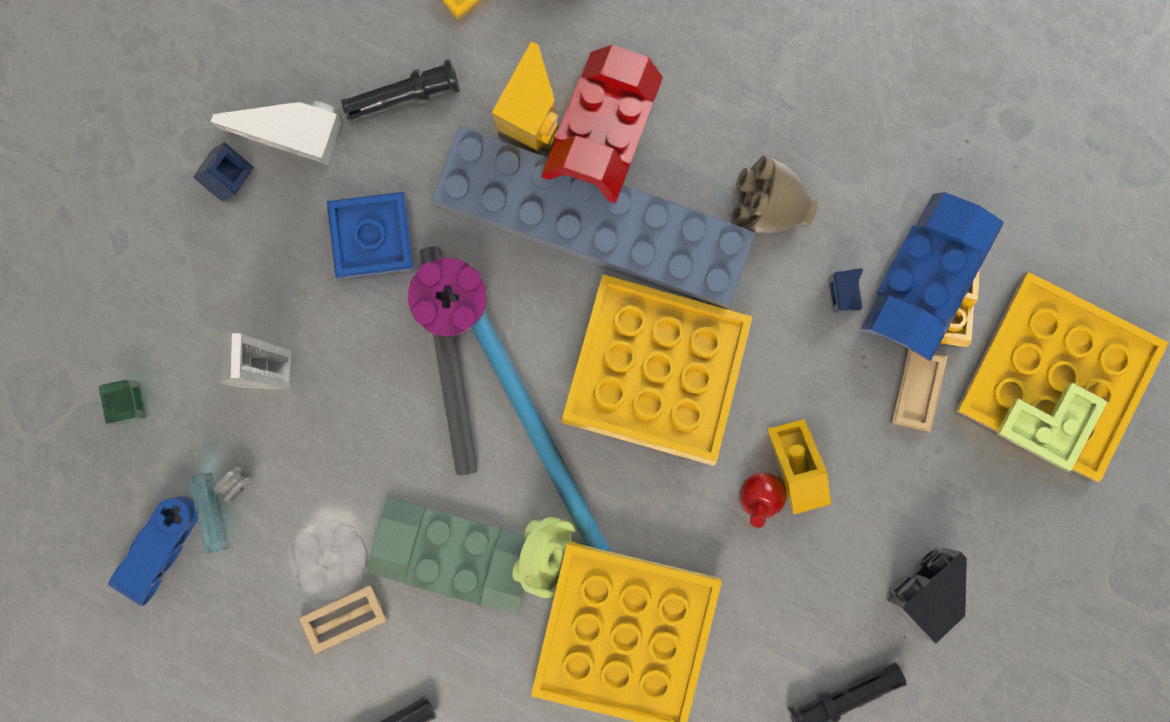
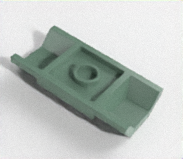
[367,497,525,615]

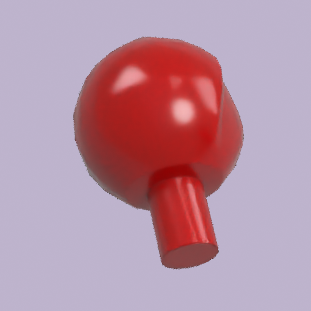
[739,472,787,528]

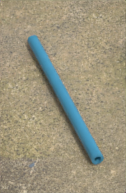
[450,287,612,552]

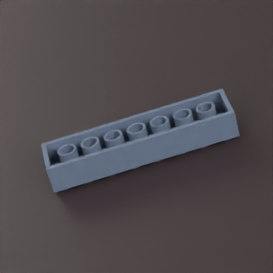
[432,126,756,309]

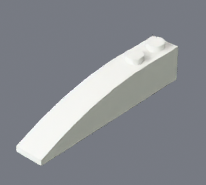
[220,333,291,389]

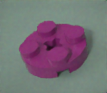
[408,258,487,337]

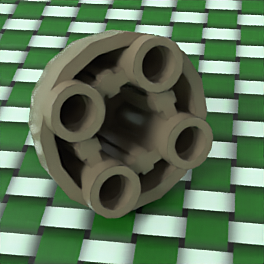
[731,155,818,234]

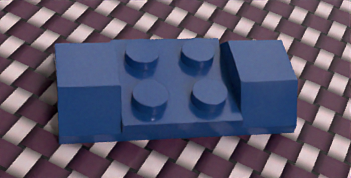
[861,192,1004,361]

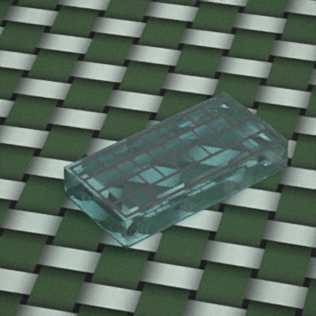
[189,473,230,554]

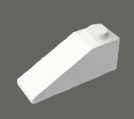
[211,101,343,165]

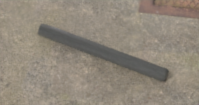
[420,246,477,476]

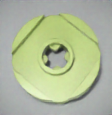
[513,517,578,598]

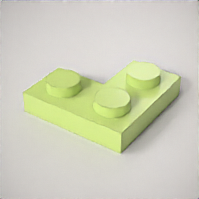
[996,383,1108,472]

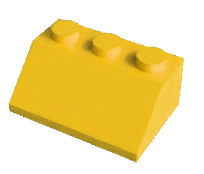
[492,41,559,155]

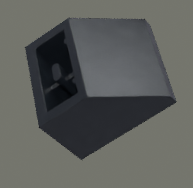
[887,547,967,644]

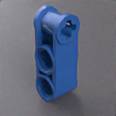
[108,496,200,607]

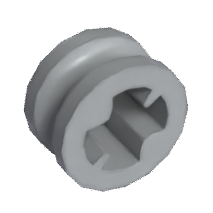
[212,466,252,505]

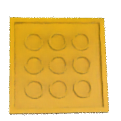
[956,272,1169,482]
[561,274,752,466]
[531,541,722,722]

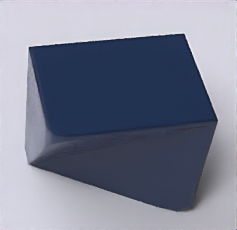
[193,142,254,201]
[828,268,863,314]

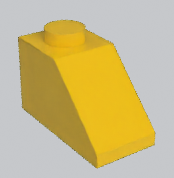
[767,419,831,515]

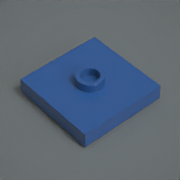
[327,192,414,279]

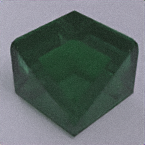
[99,379,146,425]

